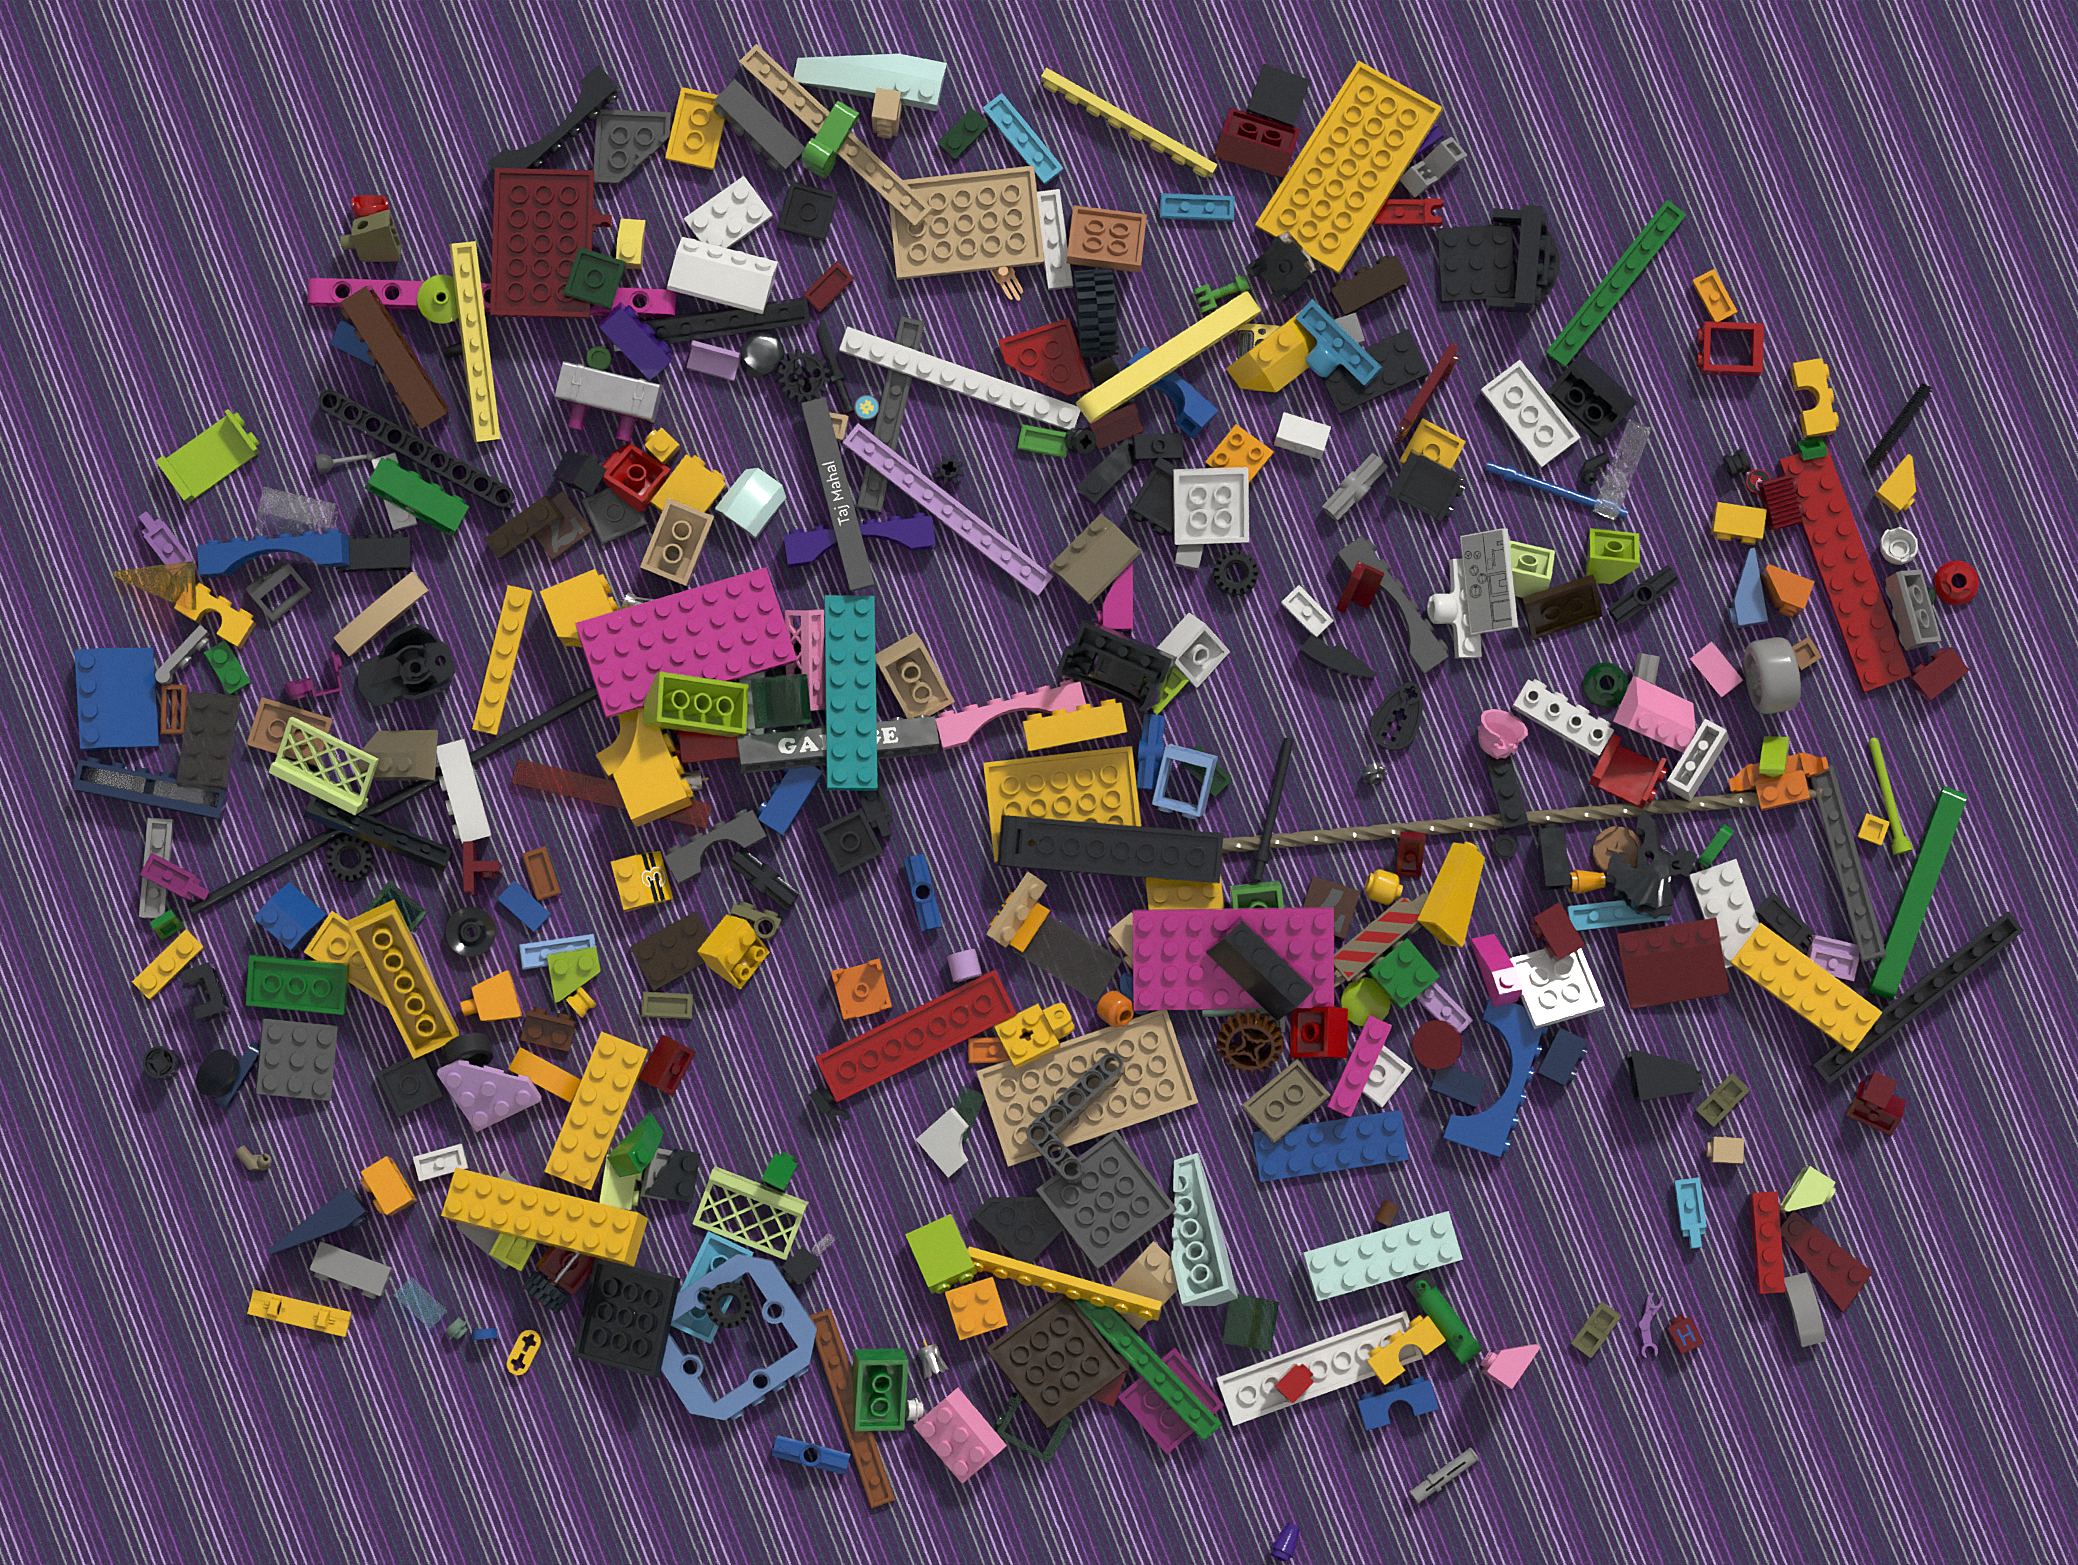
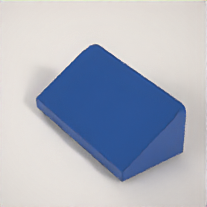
[331,320,376,367]

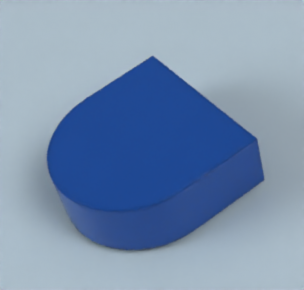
[472,1328,499,1340]

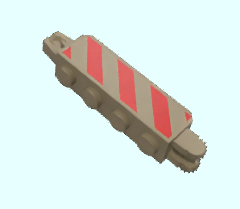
[1334,892,1429,988]

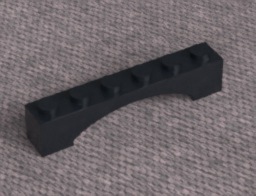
[488,65,622,171]

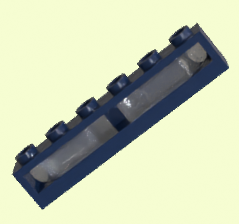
[72,757,229,821]

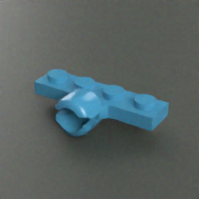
[1295,300,1383,386]

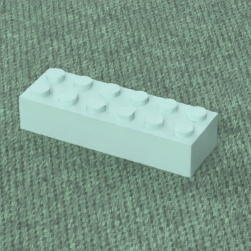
[1302,1211,1463,1302]

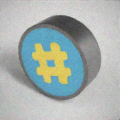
[854,395,879,421]

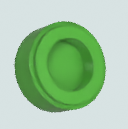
[587,346,612,371]

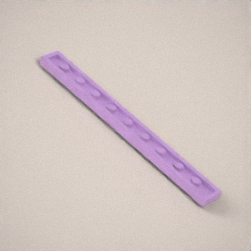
[842,424,1053,597]

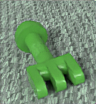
[1193,275,1250,313]

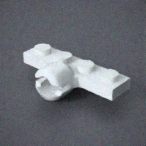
[1427,559,1482,658]

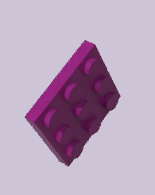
[1118,1347,1224,1454]

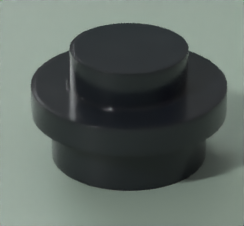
[1492,834,1517,859]

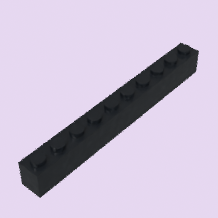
[1809,911,2024,1086]

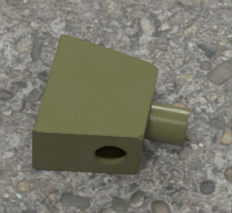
[340,210,402,262]

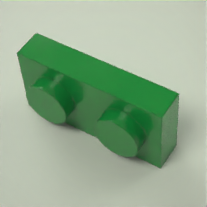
[204,640,251,696]

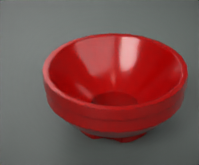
[1933,561,1979,606]

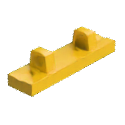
[247,1289,352,1337]

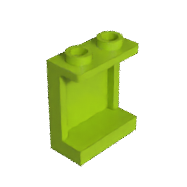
[905,1214,978,1294]

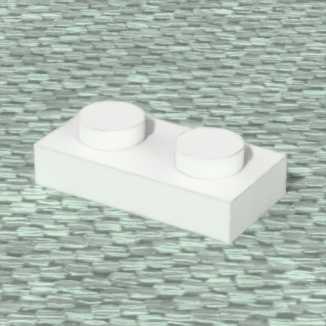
[1281,585,1334,637]
[413,1144,468,1182]

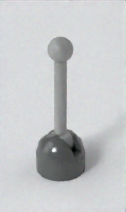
[315,451,376,474]

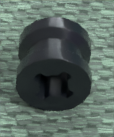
[1065,427,1096,454]
[1723,449,1751,479]

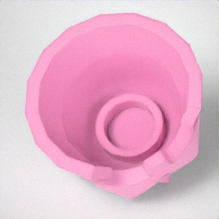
[1478,709,1528,759]

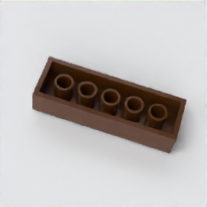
[340,285,451,429]

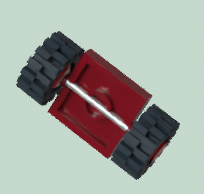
[522,1246,596,1315]

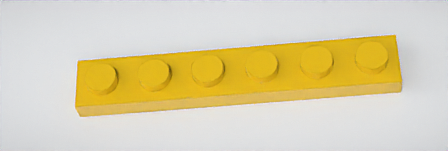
[472,585,533,736]

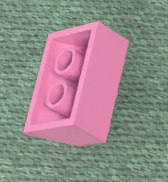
[1613,676,1696,753]
[1480,1344,1541,1389]

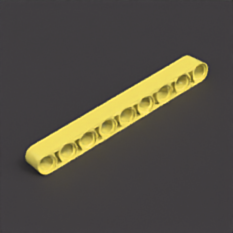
[1076,291,1262,424]

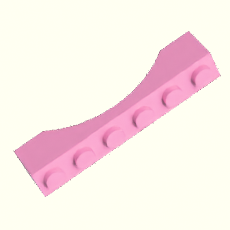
[935,679,1086,750]

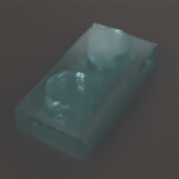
[394,1277,448,1330]

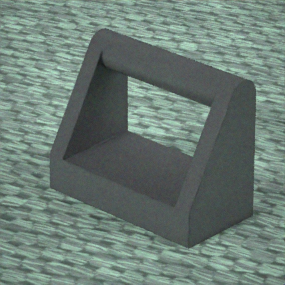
[245,557,312,623]

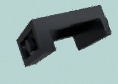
[1388,449,1466,523]
[1128,457,1179,536]

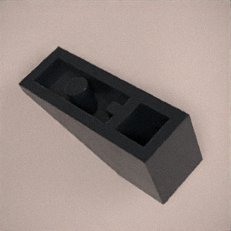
[1076,438,1141,508]

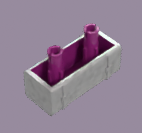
[555,361,663,442]

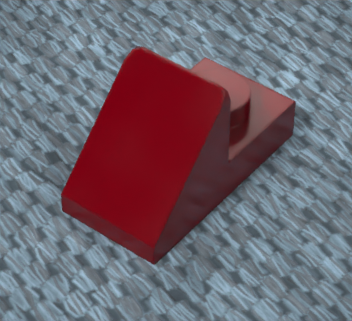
[1396,831,1426,877]

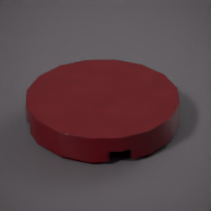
[1412,1020,1462,1070]

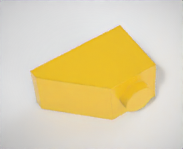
[1874,454,1916,514]

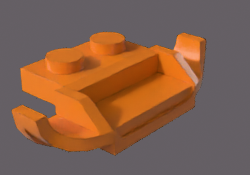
[1728,753,1829,811]

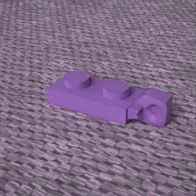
[139,511,194,576]

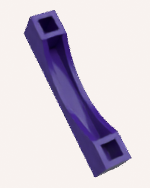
[784,513,936,568]

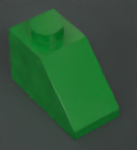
[761,1151,798,1192]

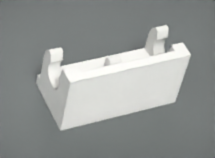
[1274,412,1331,460]

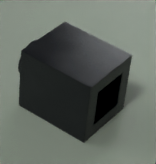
[782,1246,821,1286]

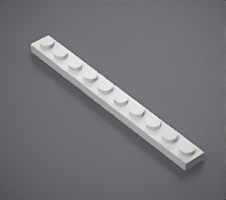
[839,327,1080,431]

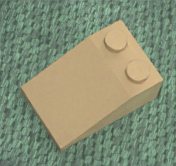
[640,498,714,586]
[875,632,955,719]
[1111,1241,1178,1331]

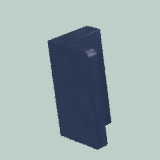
[1429,1066,1486,1108]

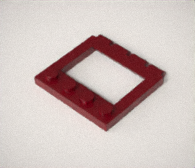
[1393,342,1460,445]

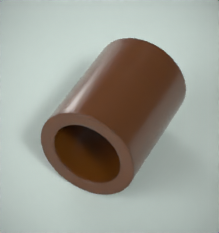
[1374,1199,1400,1227]

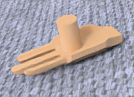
[990,266,1023,301]

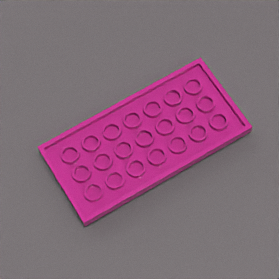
[575,567,797,718]
[1132,907,1334,1010]

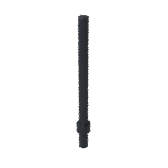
[1252,738,1294,882]

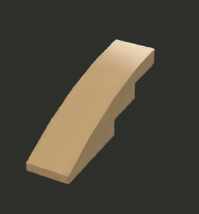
[334,572,429,657]

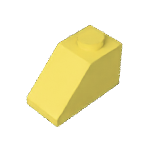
[616,219,646,270]

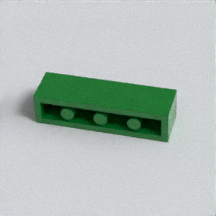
[364,458,469,537]

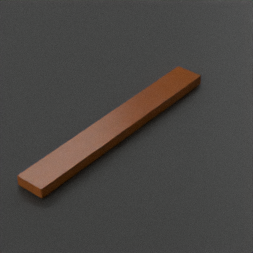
[810,1308,895,1508]

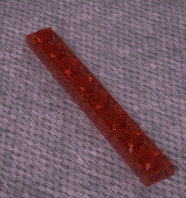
[512,759,712,829]

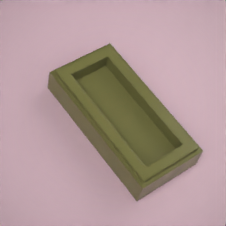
[642,992,693,1020]

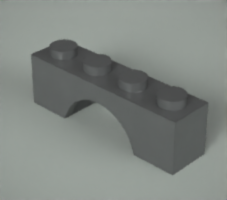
[664,809,767,885]

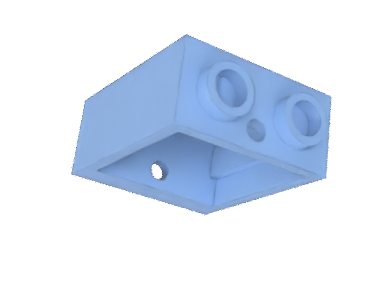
[1152,744,1218,819]

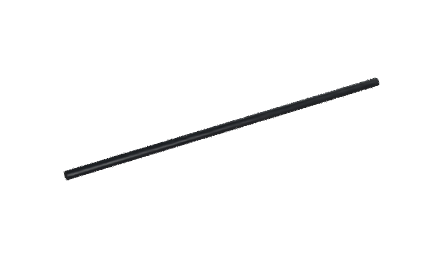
[189,685,598,916]

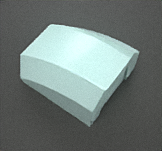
[715,468,786,540]

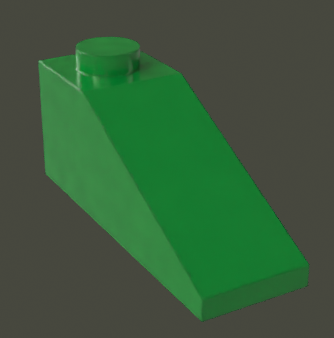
[607,1113,664,1178]

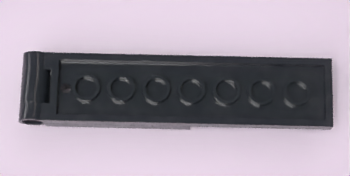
[997,815,1224,884]

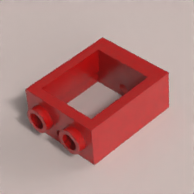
[1696,321,1764,377]

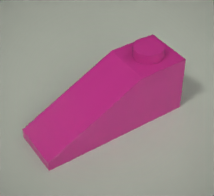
[1098,561,1133,632]
[1470,934,1523,1007]

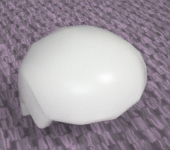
[1880,527,1918,565]

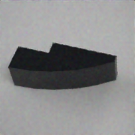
[1299,634,1376,681]

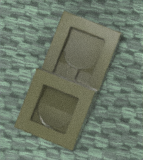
[1696,1072,1750,1127]
[1571,1300,1622,1358]

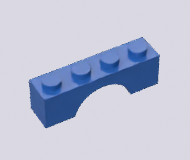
[1122,345,1219,439]

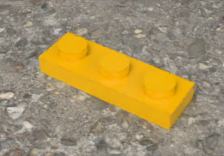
[132,929,205,1000]

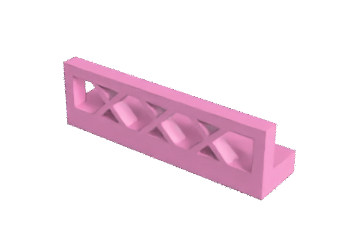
[785,610,825,711]

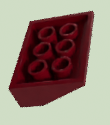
[1617,918,1730,1009]

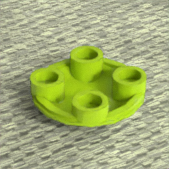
[1341,977,1391,1027]

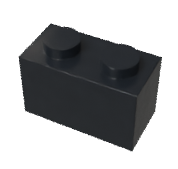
[552,450,607,495]

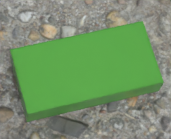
[1017,424,1068,459]

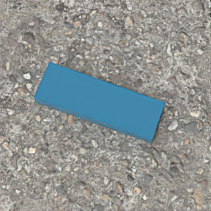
[1160,193,1235,222]

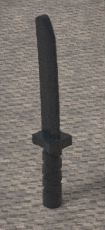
[818,320,855,414]

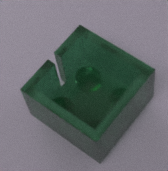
[751,674,812,729]

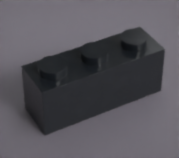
[336,533,413,573]

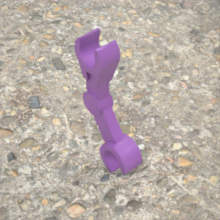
[1638,1293,1664,1358]

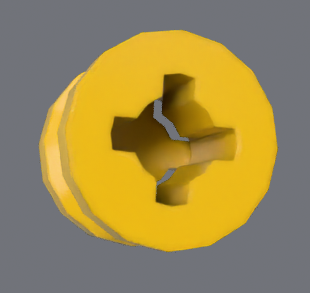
[566,987,597,1018]

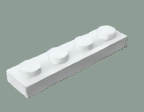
[1037,189,1073,290]

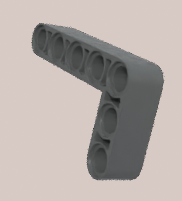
[1026,1053,1125,1184]

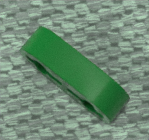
[1697,824,1734,869]

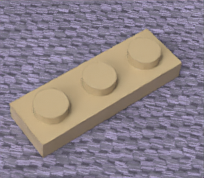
[987,871,1047,948]

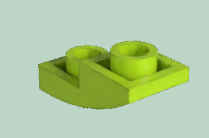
[1759,736,1789,777]

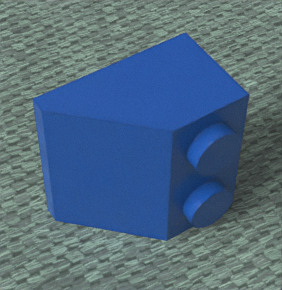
[253,882,327,952]

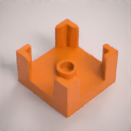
[831,959,892,1021]

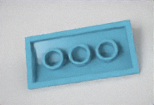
[671,1231,754,1344]

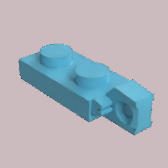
[1674,1177,1707,1249]

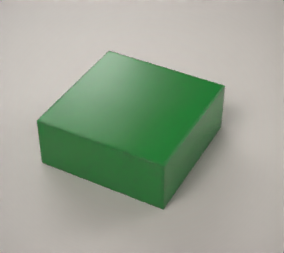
[1797,437,1827,461]
[150,909,183,940]

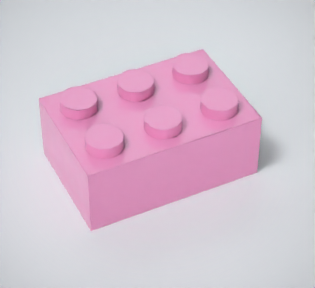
[913,1388,1007,1483]

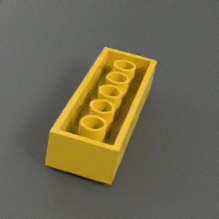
[348,900,459,1059]
[544,1031,650,1191]

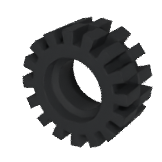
[1213,550,1259,597]
[326,836,373,882]
[706,1282,752,1329]

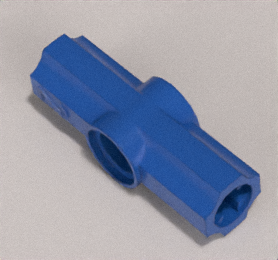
[1136,714,1165,791]
[904,854,943,932]
[772,1435,851,1475]

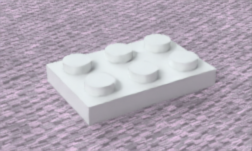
[684,176,773,249]

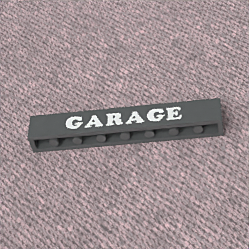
[736,715,939,774]

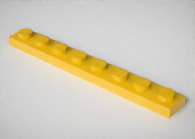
[968,1247,1162,1321]

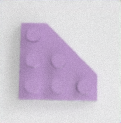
[437,1059,542,1132]

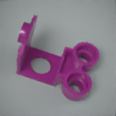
[284,650,343,700]

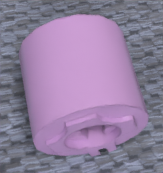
[947,949,982,982]

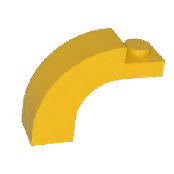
[596,709,638,778]

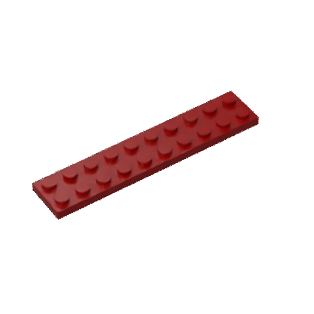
[1779,444,1911,693]

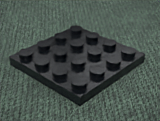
[573,1258,681,1378]

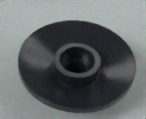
[446,907,496,957]

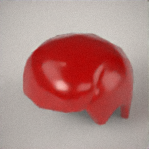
[351,195,389,219]

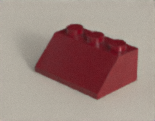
[1214,107,1301,178]

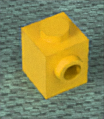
[644,427,681,465]

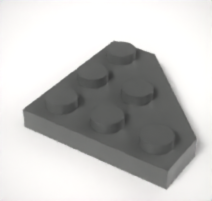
[594,109,671,185]

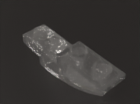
[1593,419,1652,520]

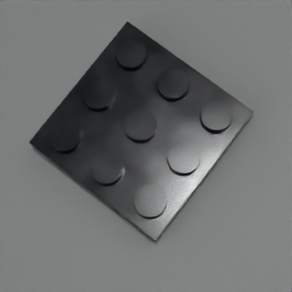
[1437,225,1516,303]

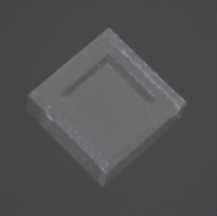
[811,1233,836,1257]

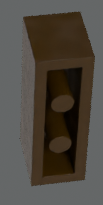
[1329,255,1410,317]
[484,496,564,559]

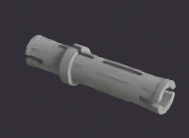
[1409,1447,1479,1504]

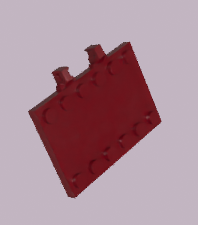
[490,168,612,319]

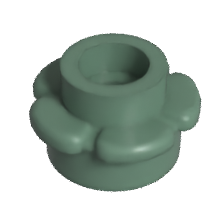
[445,1317,468,1340]

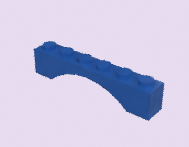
[197,529,350,578]

